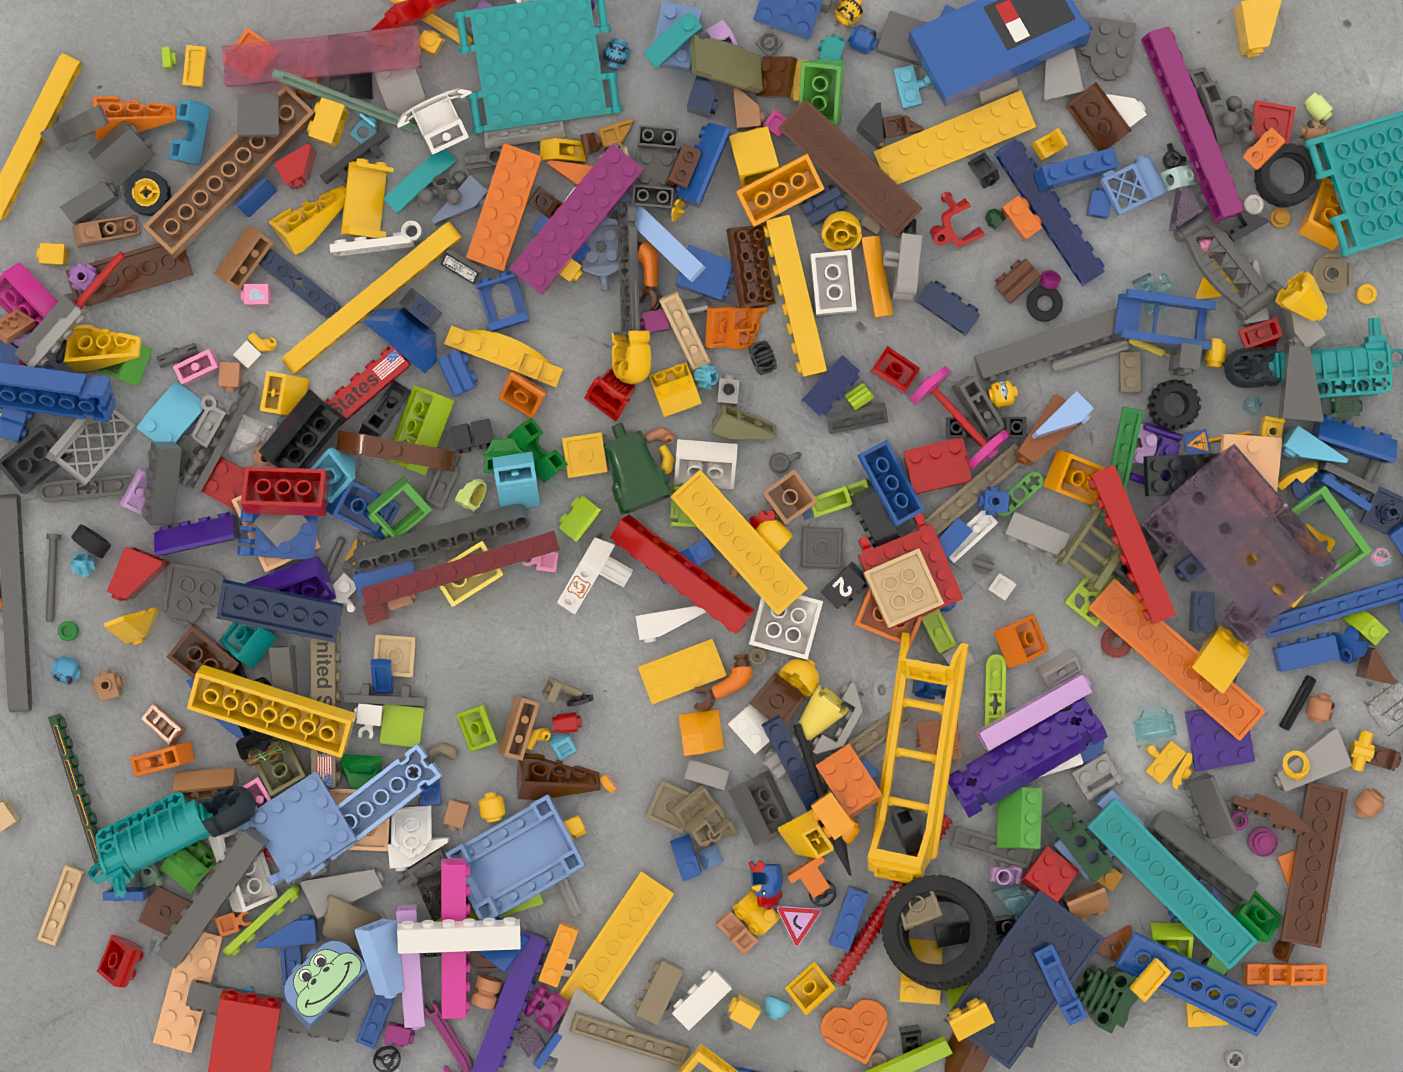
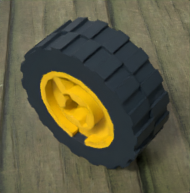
[124,170,171,216]

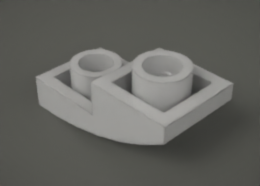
[683,760,729,791]

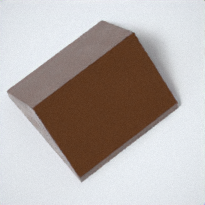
[1356,647,1397,685]

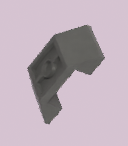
[632,125,679,209]

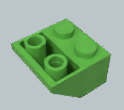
[160,840,217,894]

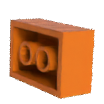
[853,587,923,647]
[816,744,884,819]

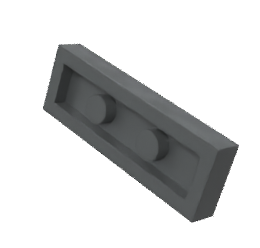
[826,402,888,434]

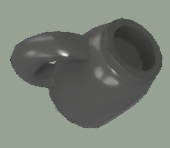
[769,452,802,474]

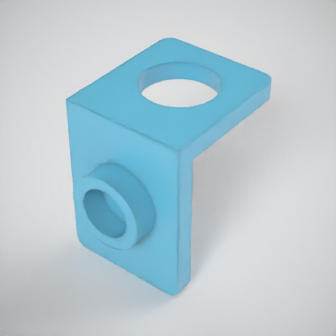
[350,113,379,144]

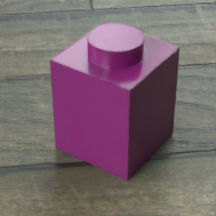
[640,309,670,334]

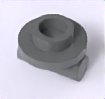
[973,554,994,574]

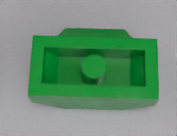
[483,438,524,473]
[341,754,382,789]

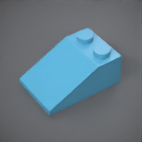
[137,381,209,444]
[1281,426,1349,464]

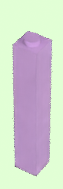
[975,674,1092,751]
[396,904,425,1030]

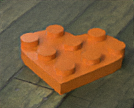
[820,998,888,1064]

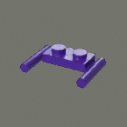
[1129,422,1182,485]

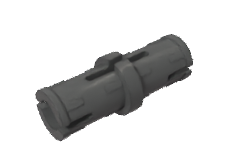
[156,343,199,368]

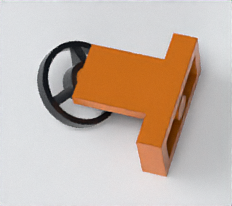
[787,856,837,907]

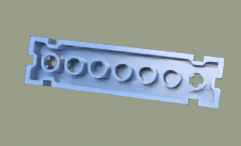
[310,744,444,875]

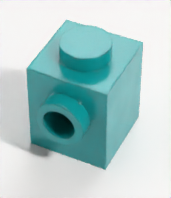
[817,34,846,60]

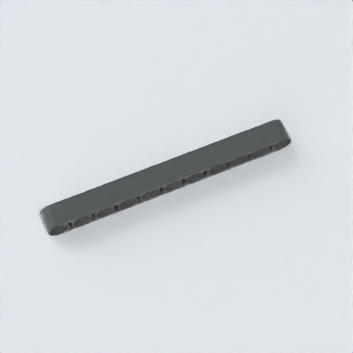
[0,494,32,713]

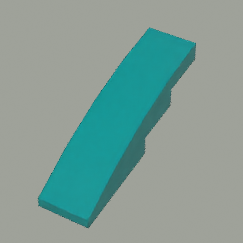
[383,149,457,214]

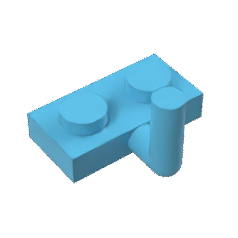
[893,65,931,109]

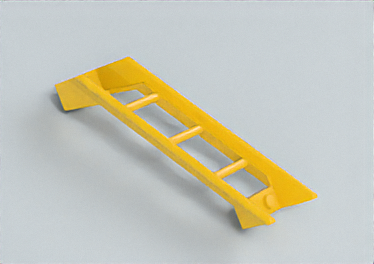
[867,632,969,884]

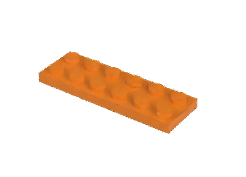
[466,143,543,271]

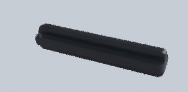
[1279,675,1316,731]

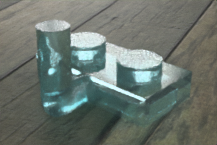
[1132,273,1172,316]

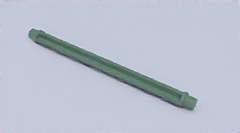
[271,68,422,135]

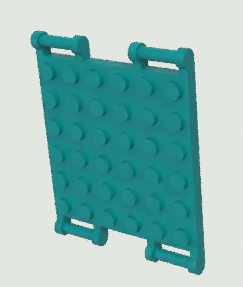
[453,0,623,133]
[1304,111,1403,257]

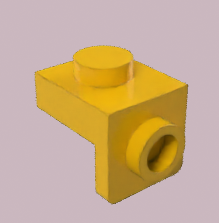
[1032,128,1068,161]

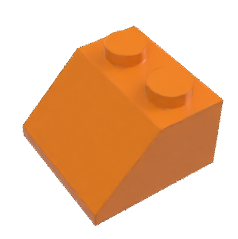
[499,371,549,418]
[993,614,1049,668]

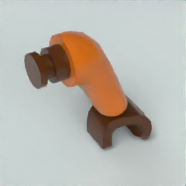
[627,240,662,311]
[694,654,753,711]

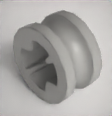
[1224,1050,1244,1069]

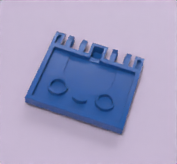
[237,480,318,560]

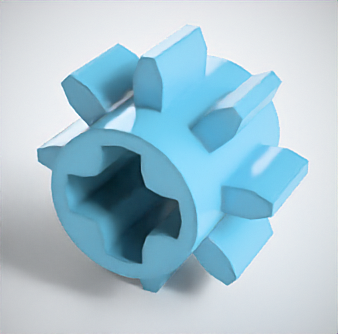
[694,364,719,389]
[70,552,96,577]

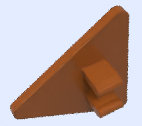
[1097,925,1132,962]

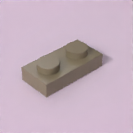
[1119,352,1141,393]

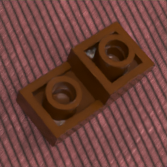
[528,187,563,219]

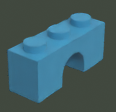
[168,100,210,165]

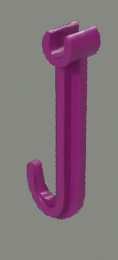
[424,1000,472,1072]

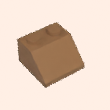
[762,469,818,525]
[1062,882,1110,922]

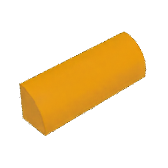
[860,236,894,319]

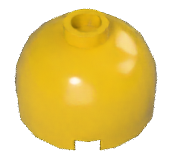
[822,211,862,251]
[779,658,820,696]

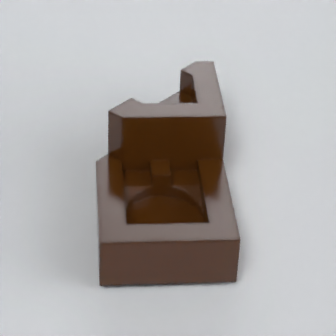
[882,115,923,139]

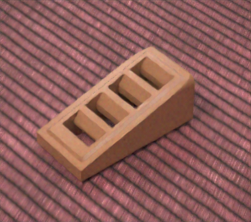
[141,703,186,745]

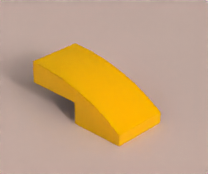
[1278,461,1319,490]

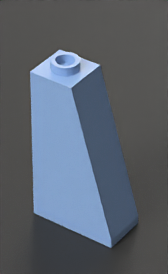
[355,919,404,998]

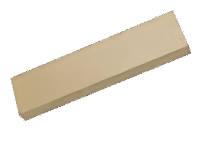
[659,291,711,371]
[37,864,85,946]

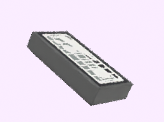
[440,248,483,285]

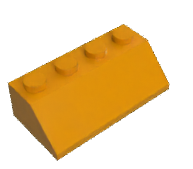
[736,153,824,227]

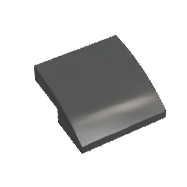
[238,94,280,137]

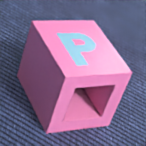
[241,284,272,306]

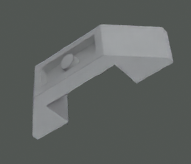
[811,681,863,754]

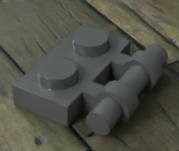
[177,434,207,486]

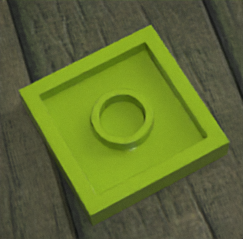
[380,704,425,747]

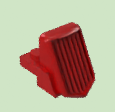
[584,369,636,422]

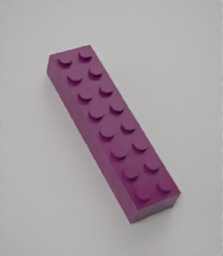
[510,143,645,295]

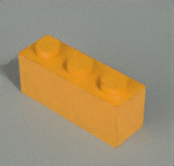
[538,921,579,987]

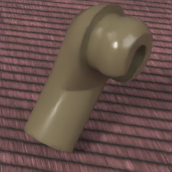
[428,743,458,760]

